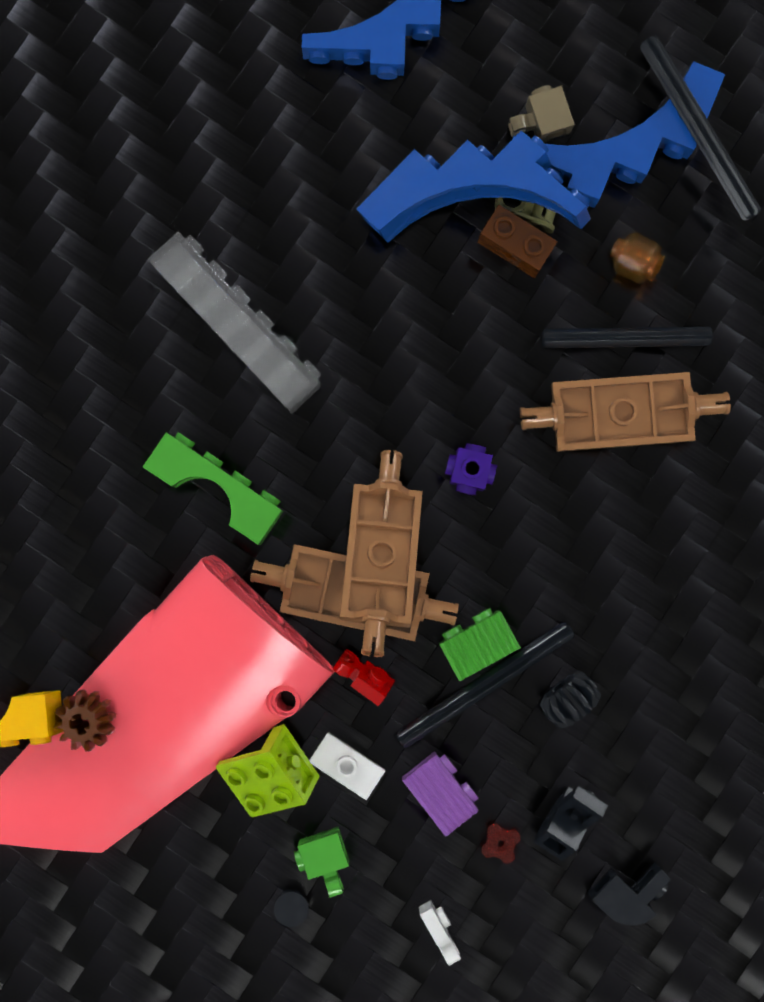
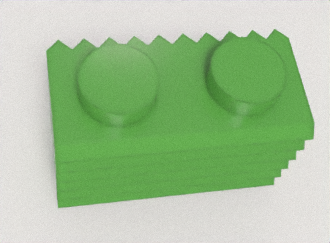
[439,608,521,681]

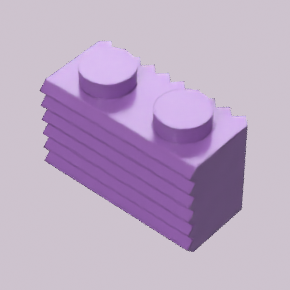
[402,751,479,837]

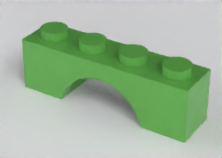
[143,432,284,545]

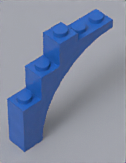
[302,0,465,80]
[513,61,725,208]
[356,130,591,242]

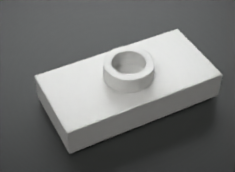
[309,732,385,800]

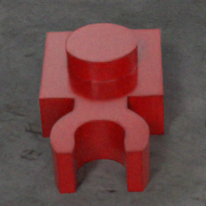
[332,649,395,706]

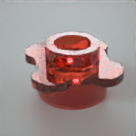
[481,824,520,864]

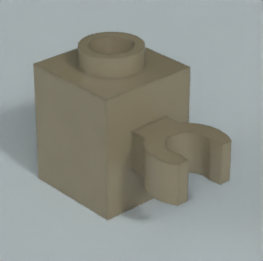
[508,85,575,143]

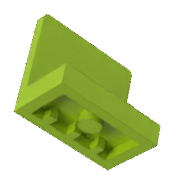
[216,724,320,817]

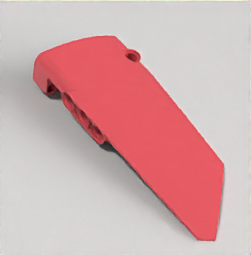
[0,555,335,853]

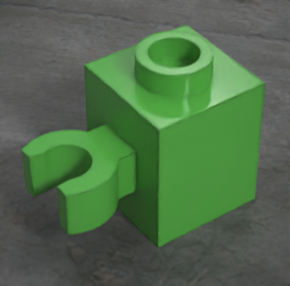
[294,826,349,898]

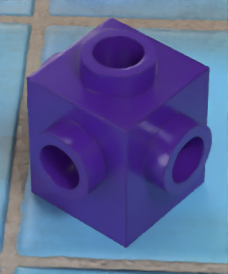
[445,443,497,495]

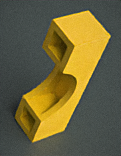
[0,690,64,747]

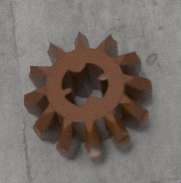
[54,690,117,752]

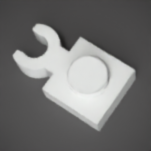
[419,900,461,966]

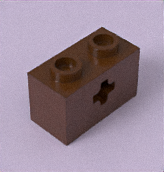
[477,205,558,278]

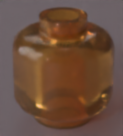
[610,232,665,284]

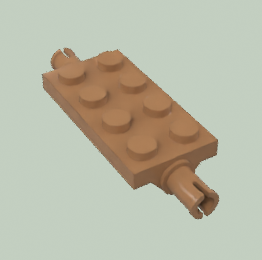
[520,372,731,452]
[340,450,423,657]
[250,544,459,641]

